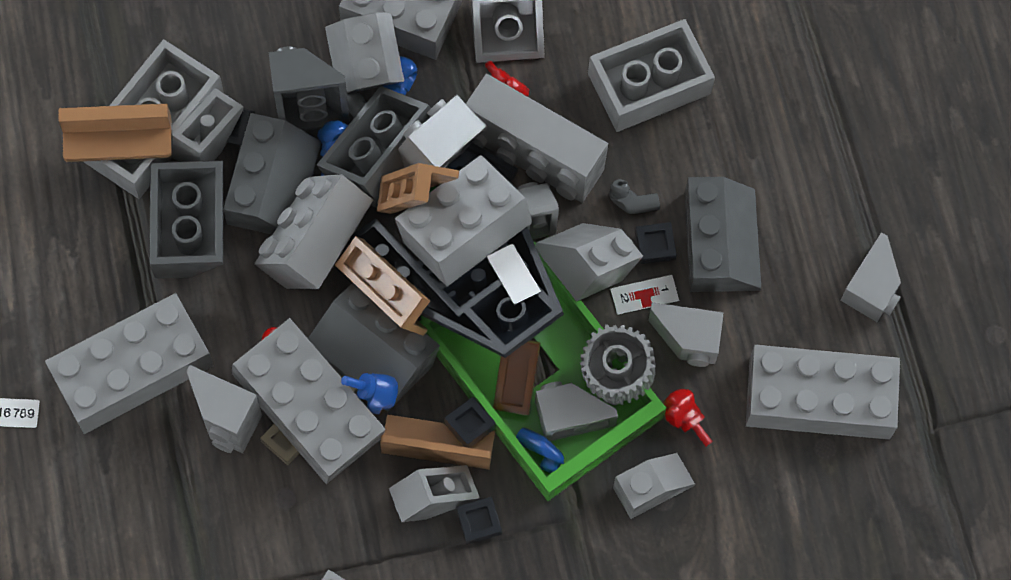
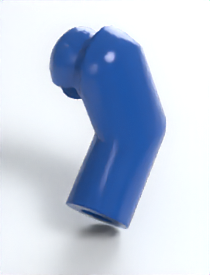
[516,428,564,473]

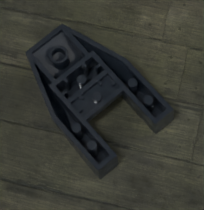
[348,157,564,358]

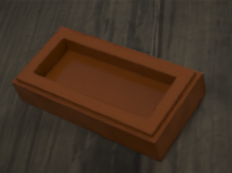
[493,341,541,416]

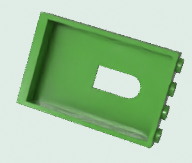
[419,241,666,501]

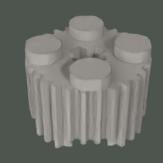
[580,324,656,405]

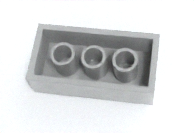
[83,39,224,199]
[466,73,608,203]
[45,293,213,434]
[232,318,386,484]
[746,345,900,440]

